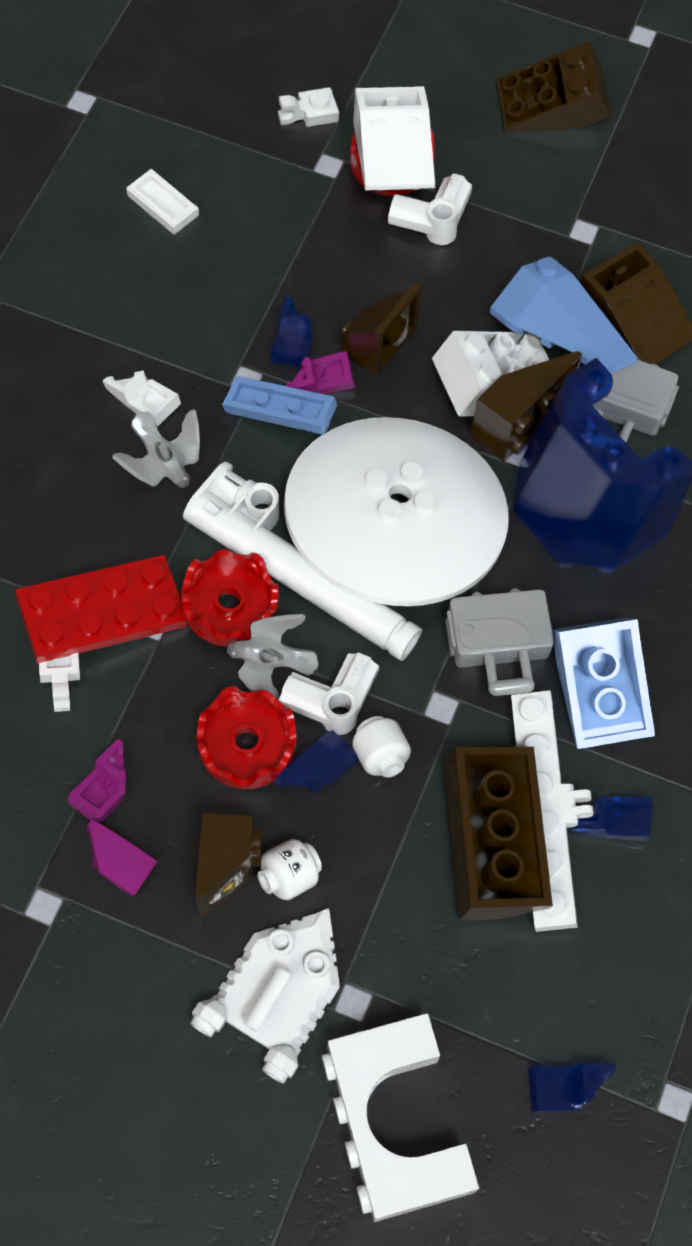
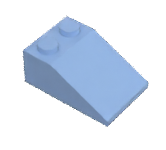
[552,617,655,749]

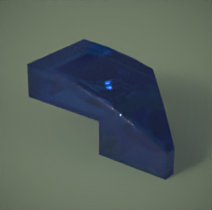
[271,297,313,367]
[274,730,359,793]
[571,795,653,841]
[529,1063,616,1113]

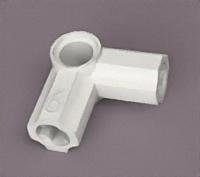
[388,173,472,245]
[279,653,379,735]

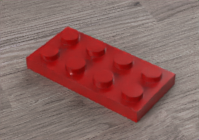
[15,555,187,664]

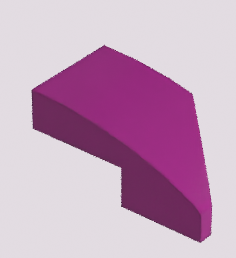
[285,351,356,394]
[68,739,126,824]
[86,819,157,896]

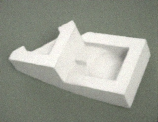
[103,371,181,427]

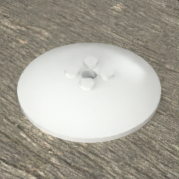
[284,417,509,606]

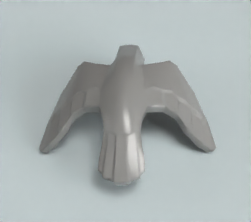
[112,409,200,488]
[227,614,319,700]

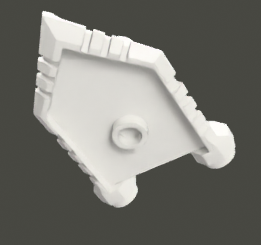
[190,909,340,1084]

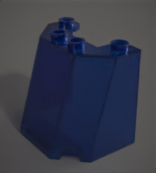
[513,358,692,573]

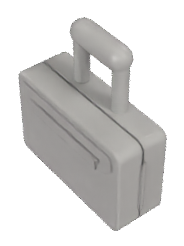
[572,360,679,456]
[445,588,554,696]

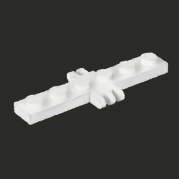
[511,690,593,932]

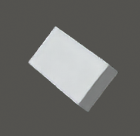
[126,169,199,235]

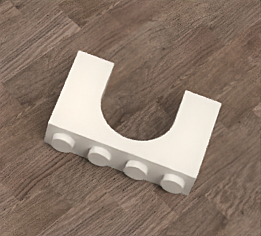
[321,1013,479,1222]

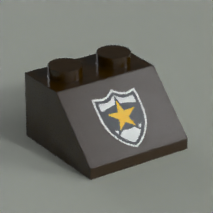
[195,813,263,917]

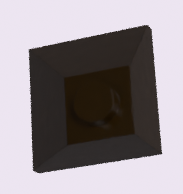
[341,283,422,376]

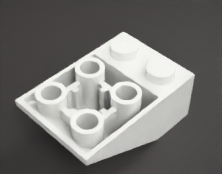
[353,86,435,191]
[432,331,549,416]

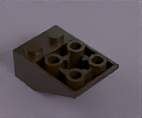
[496,41,612,133]
[581,241,692,365]
[471,351,582,463]

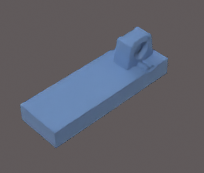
[222,376,337,435]

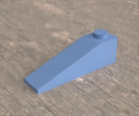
[490,256,637,375]

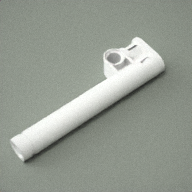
[183,462,422,661]

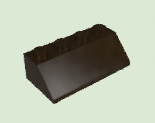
[444,747,553,920]

